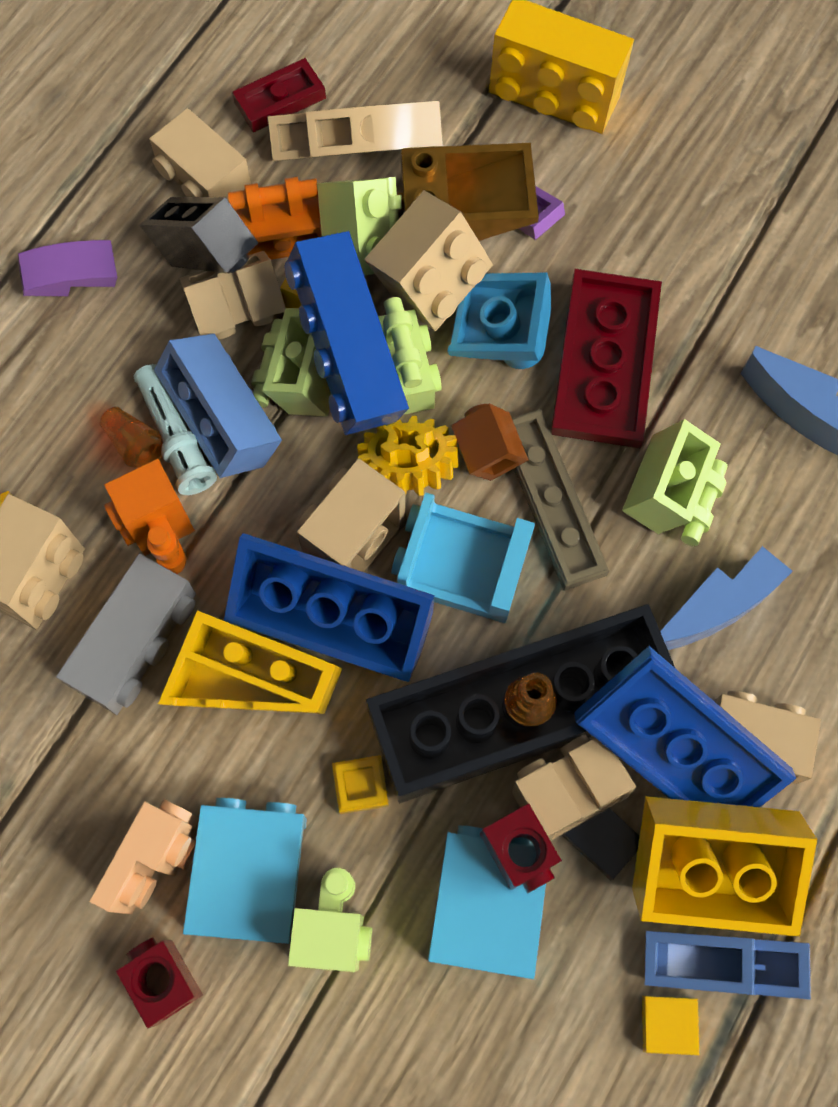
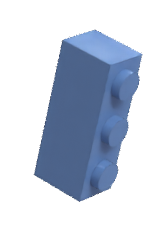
[154,333,282,478]

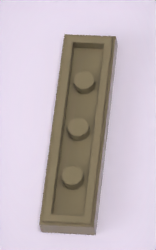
[512,409,609,591]

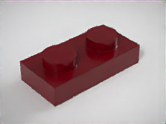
[232,58,326,133]

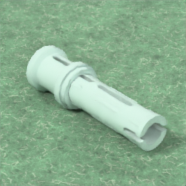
[134,364,217,495]

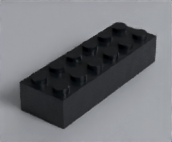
[366,604,675,804]

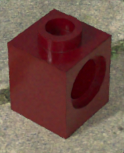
[480,803,562,894]
[116,937,203,1029]

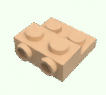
[89,799,199,914]

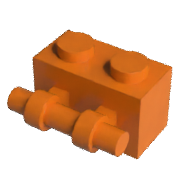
[228,177,322,260]
[104,459,195,574]

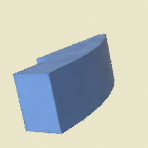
[740,346,838,455]
[660,546,793,650]
[645,931,811,1000]

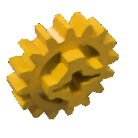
[357,416,459,496]

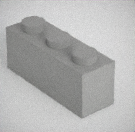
[56,553,196,715]

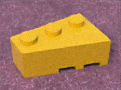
[158,610,342,714]

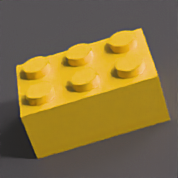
[489,0,634,134]
[632,796,817,937]

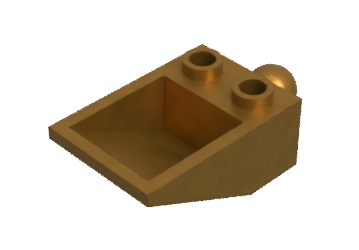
[397,143,539,241]

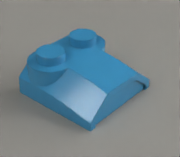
[447,272,551,369]

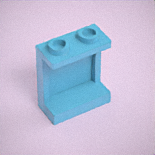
[391,492,535,623]
[183,798,307,944]
[428,825,546,979]

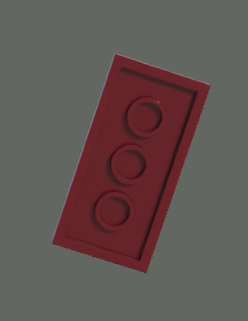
[551,269,662,449]

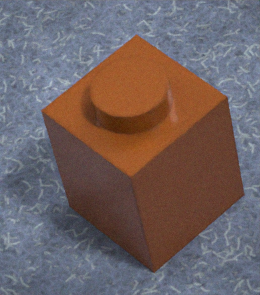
[451,403,529,481]

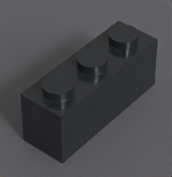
[139,197,258,273]

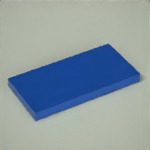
[574,646,797,807]

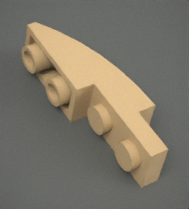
[268,101,443,161]

